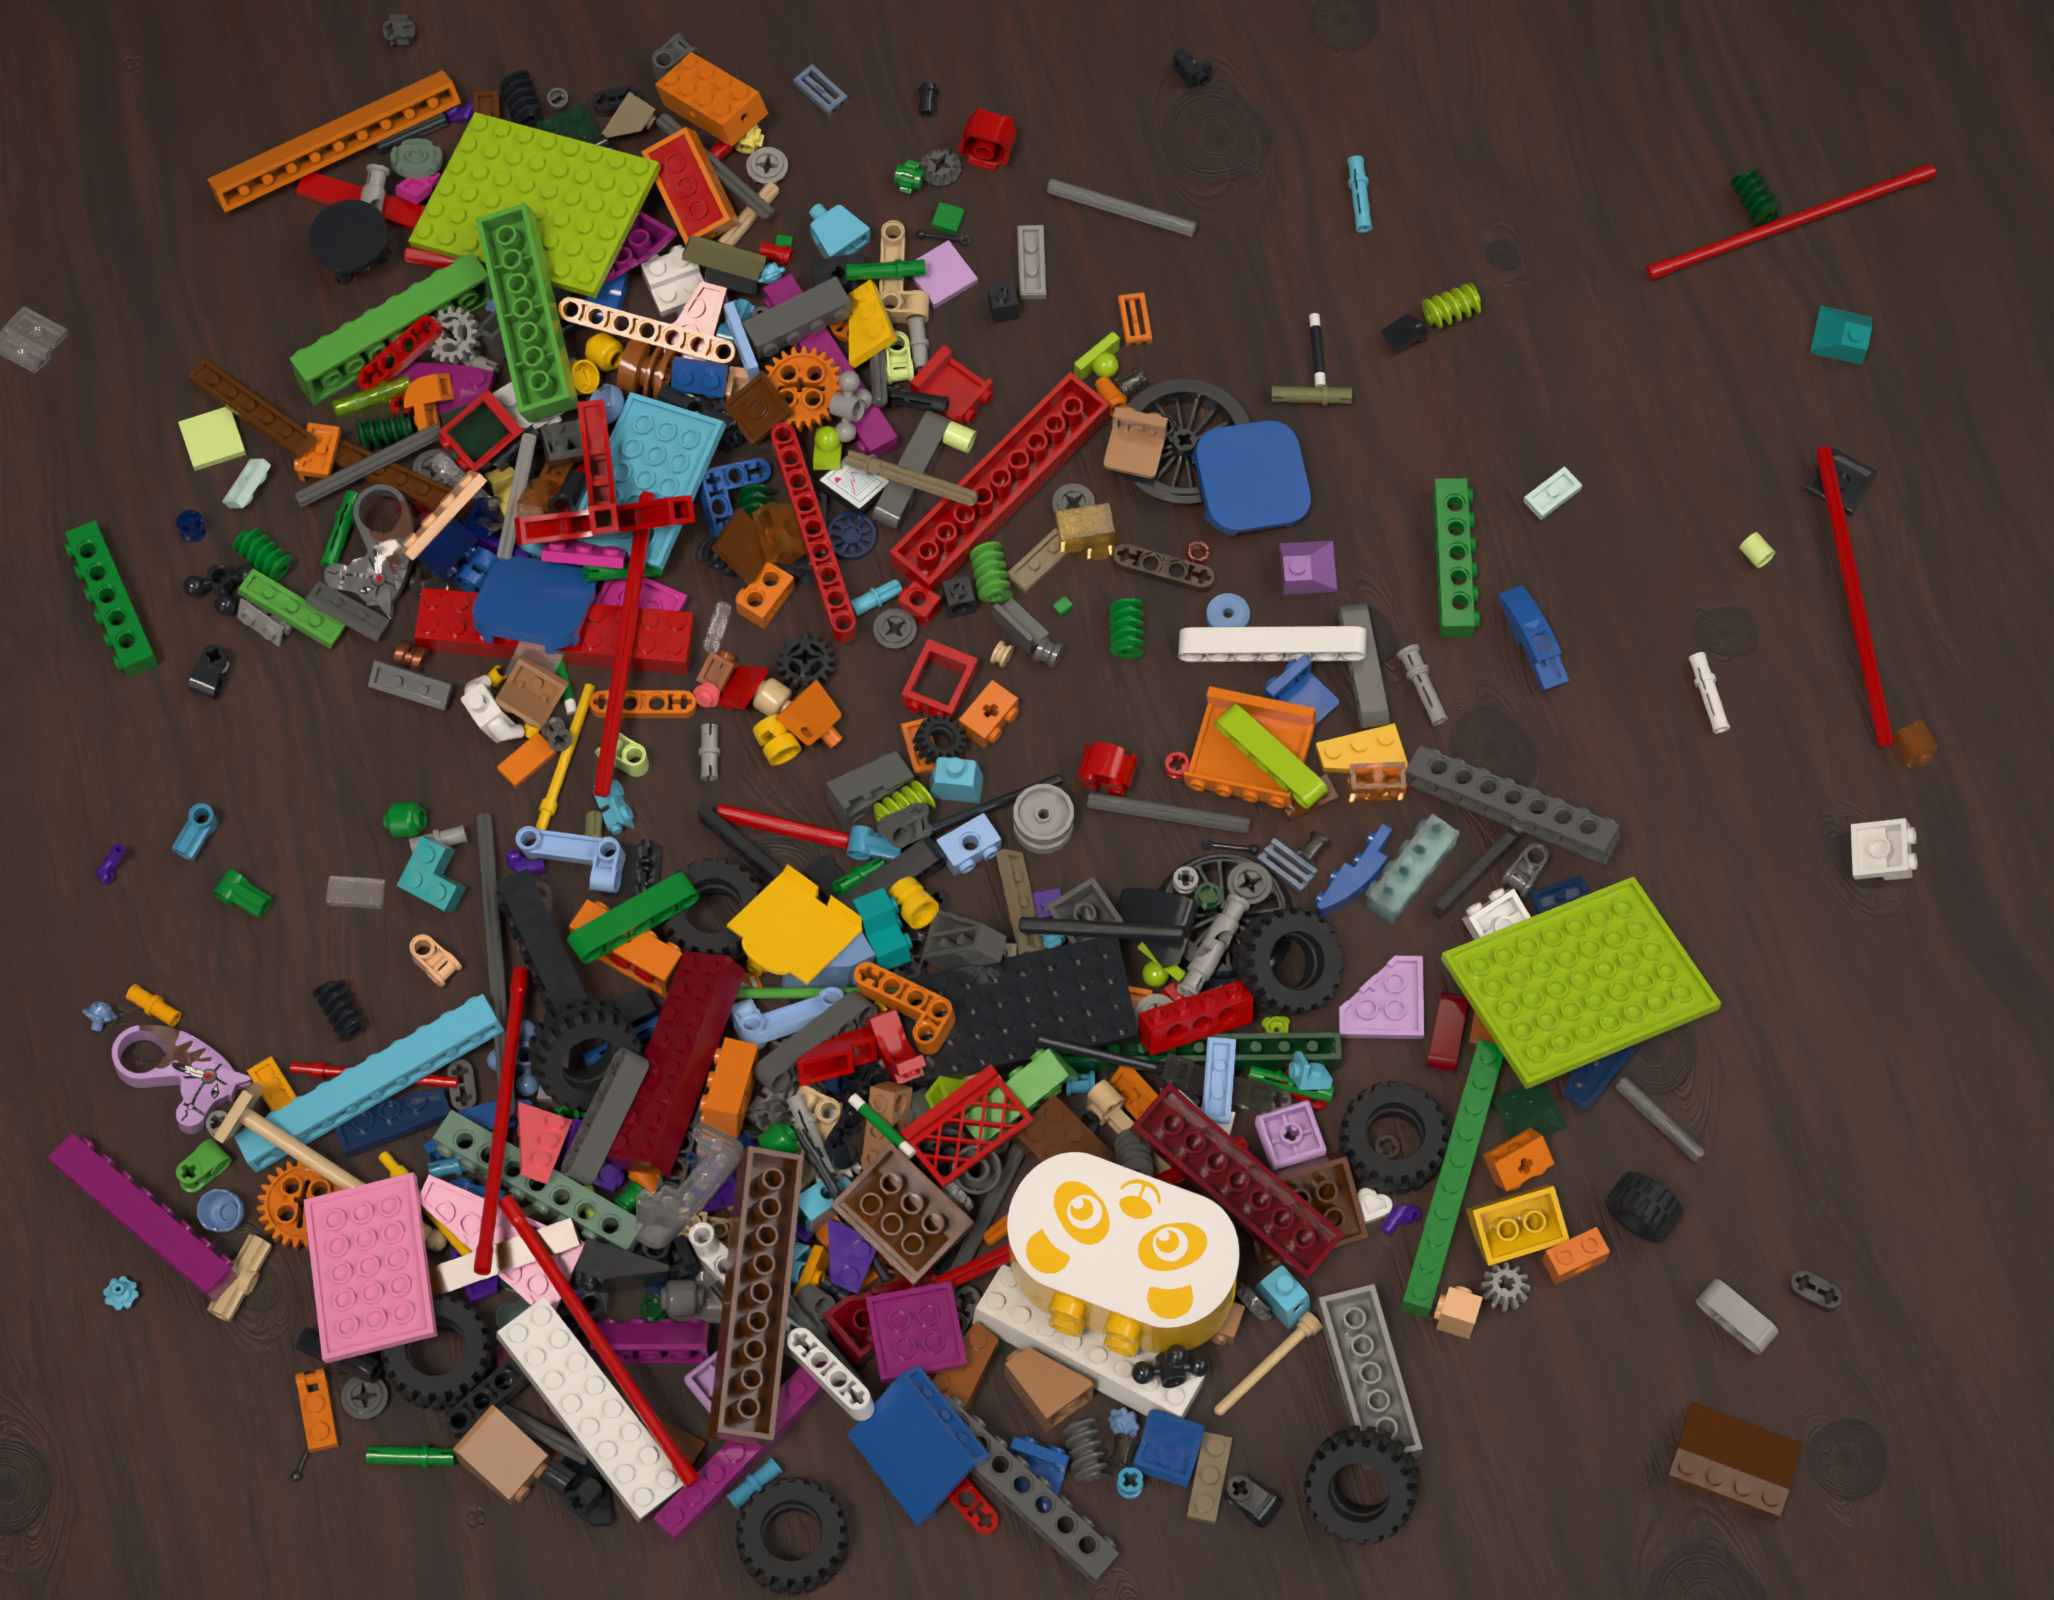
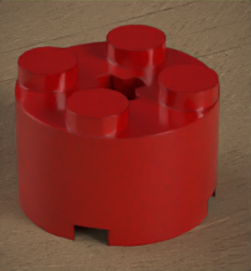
[958,108,1017,170]
[1076,742,1138,797]

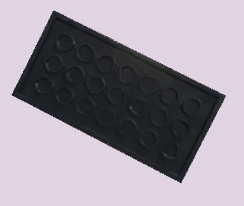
[903,936,1140,1087]

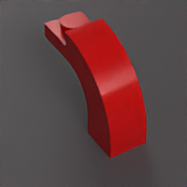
[865,1008,926,1085]

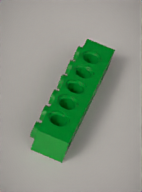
[1433,478,1479,637]
[64,520,158,678]

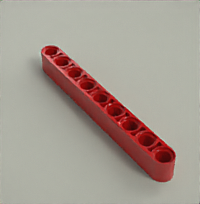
[771,422,856,643]

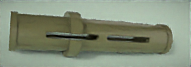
[1271,385,1352,406]

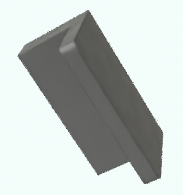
[992,597,1050,654]

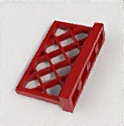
[900,1064,1034,1189]

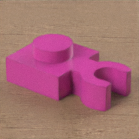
[396,173,441,205]

